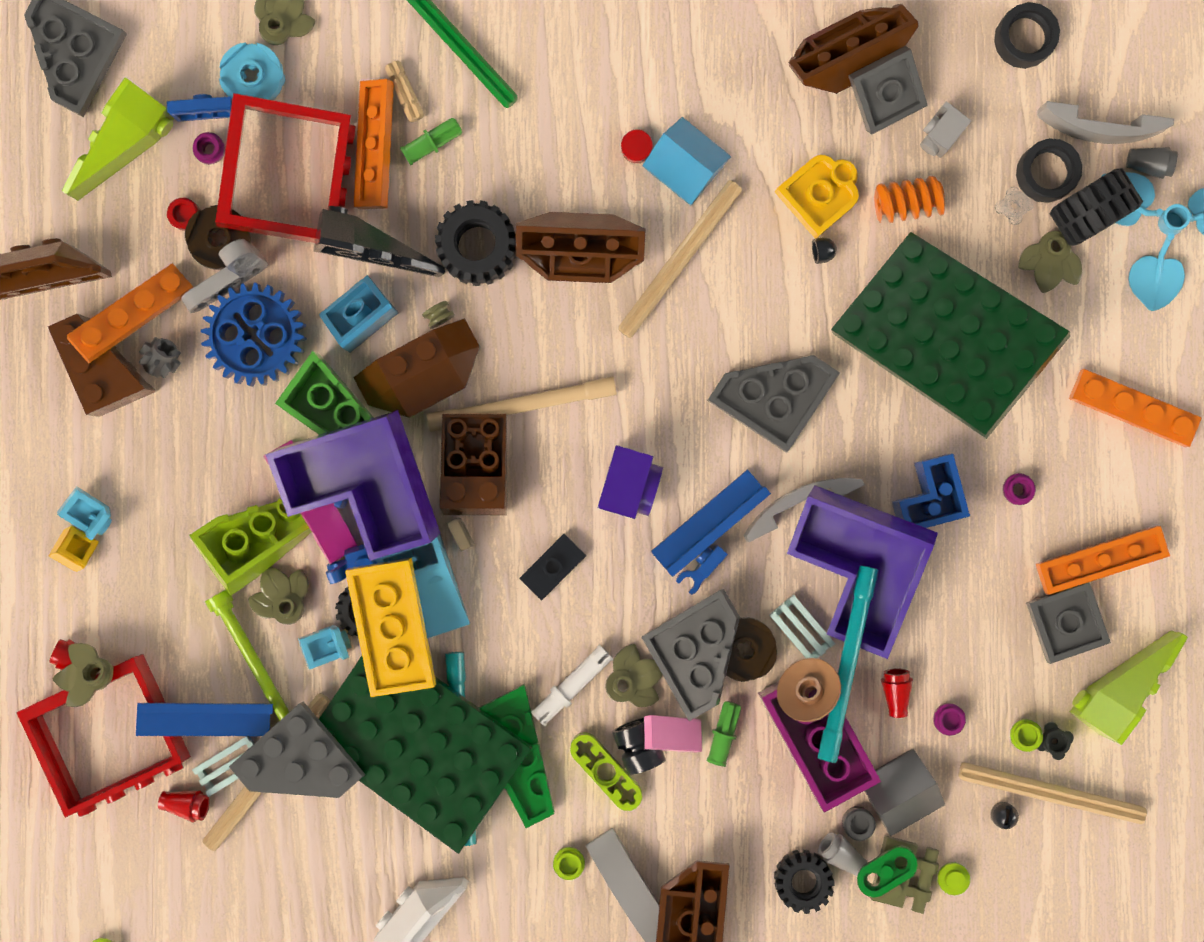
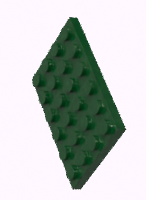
[831,232,1070,439]
[319,656,533,854]

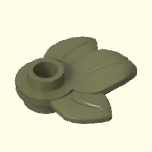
[254,0,315,45]
[1018,231,1082,293]
[248,567,309,625]
[52,643,113,707]
[605,644,662,707]

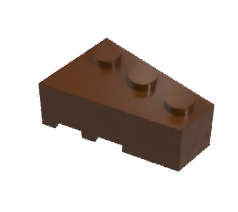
[47,314,157,417]

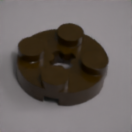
[185,205,251,270]
[726,617,777,682]

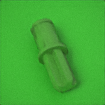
[400,118,462,165]
[706,701,741,767]

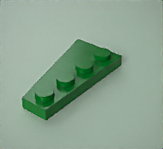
[479,684,555,829]

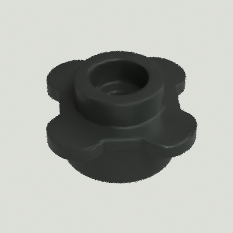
[1037,722,1074,760]

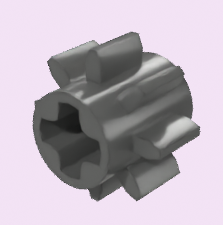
[139,337,181,378]

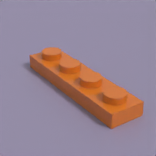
[354,79,394,209]
[67,263,193,363]
[1069,369,1202,447]
[1036,526,1170,595]

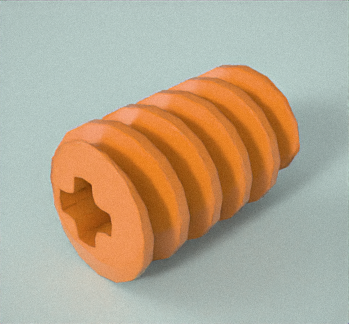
[874,176,945,223]

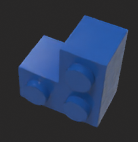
[892,454,970,528]

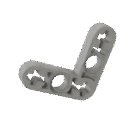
[181,239,268,313]

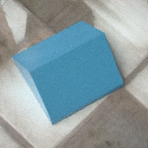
[642,117,731,206]
[319,275,399,353]

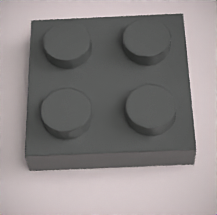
[848,46,928,135]
[1026,582,1111,664]

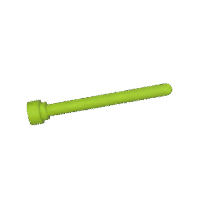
[205,590,289,721]

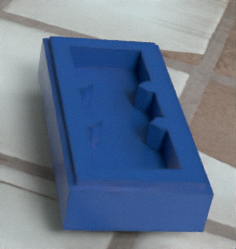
[167,94,232,122]

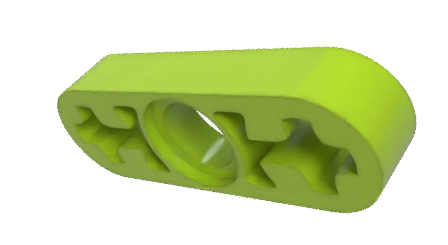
[570,732,642,811]

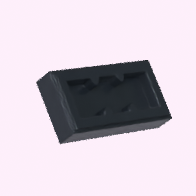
[519,533,586,601]

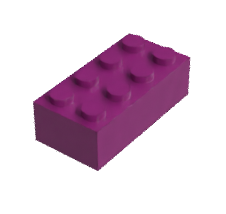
[758,681,881,813]

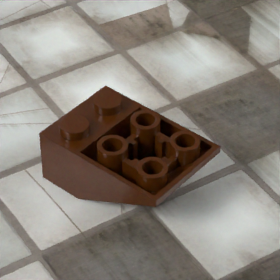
[440,414,508,516]

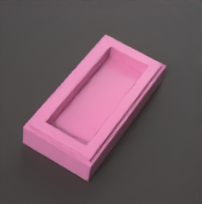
[644,715,702,753]

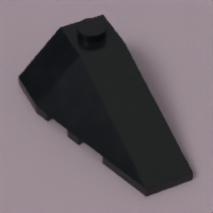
[313,206,445,277]

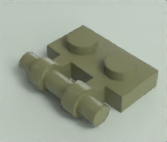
[870,835,939,914]

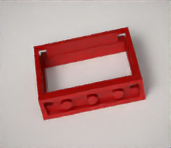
[215,93,356,243]
[16,654,191,818]

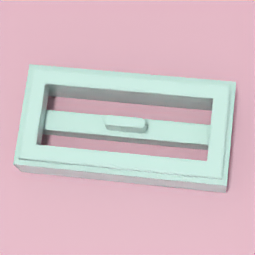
[769,595,836,659]
[192,736,255,797]

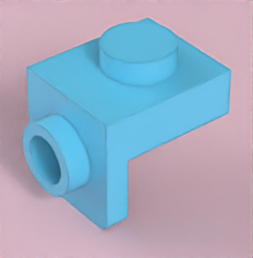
[57,486,112,540]
[297,625,351,669]

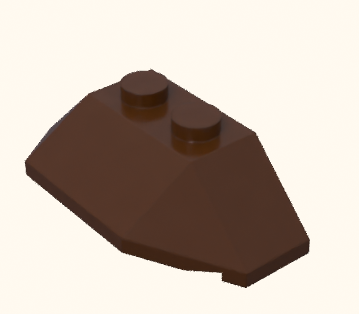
[788,4,919,94]
[516,212,646,283]
[0,238,112,300]
[353,318,480,418]
[656,860,730,942]

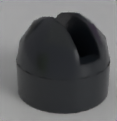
[812,237,837,264]
[990,802,1019,829]

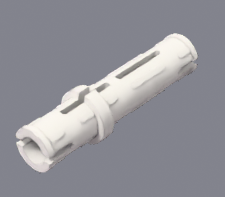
[531,644,613,726]

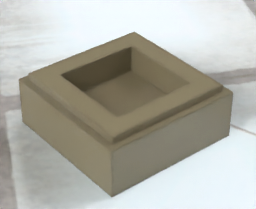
[446,518,474,552]

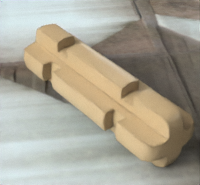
[385,60,424,123]

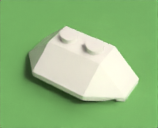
[374,877,469,942]

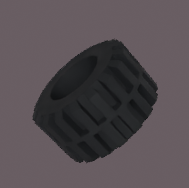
[1049,168,1143,246]
[435,200,516,286]

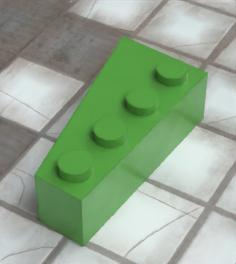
[275,351,374,435]

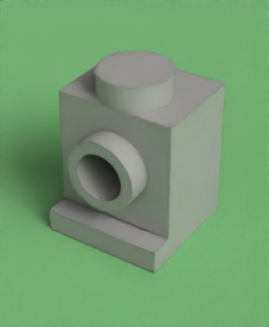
[920,101,971,158]

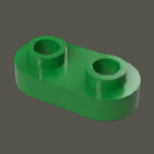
[857,845,918,898]

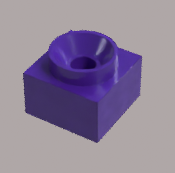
[597,445,663,519]

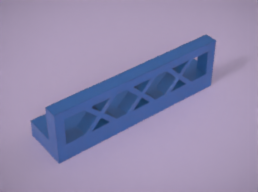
[651,470,771,577]
[136,703,273,736]

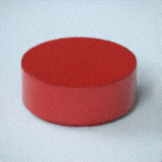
[621,130,653,163]
[167,198,200,231]

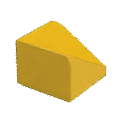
[48,525,99,572]

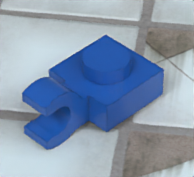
[326,544,377,584]
[676,545,728,595]

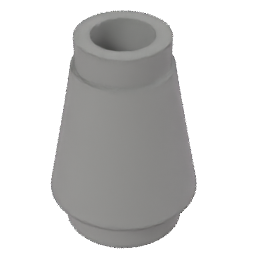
[818,832,867,876]

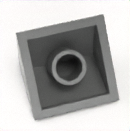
[864,748,945,837]

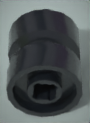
[612,718,666,775]

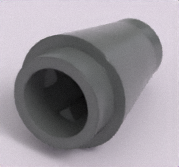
[1126,147,1178,179]

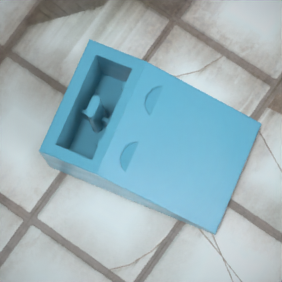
[376,534,470,639]

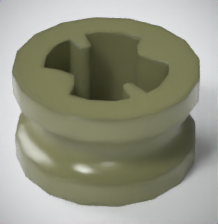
[422,301,455,329]

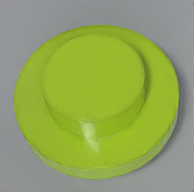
[1010,719,1043,752]
[553,847,585,880]
[937,862,970,896]

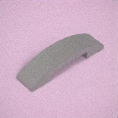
[1037,101,1174,144]
[744,478,865,542]
[586,828,659,942]

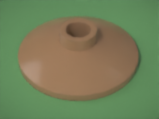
[777,658,841,722]

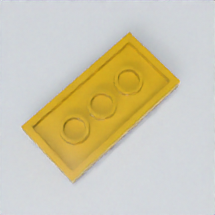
[345,558,436,697]

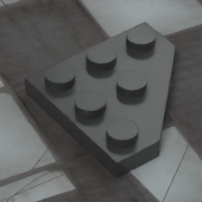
[24,0,127,117]
[707,355,840,453]
[642,589,740,721]
[229,701,366,798]

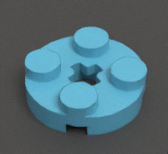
[219,42,286,100]

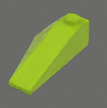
[62,77,174,201]
[189,498,312,596]
[1069,631,1188,745]

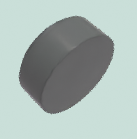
[842,806,876,841]

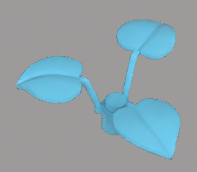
[1101,172,1204,311]

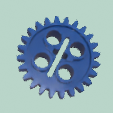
[200,282,307,387]

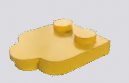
[774,155,859,239]

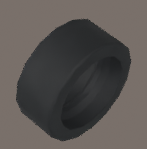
[994,2,1060,69]
[1016,138,1083,203]

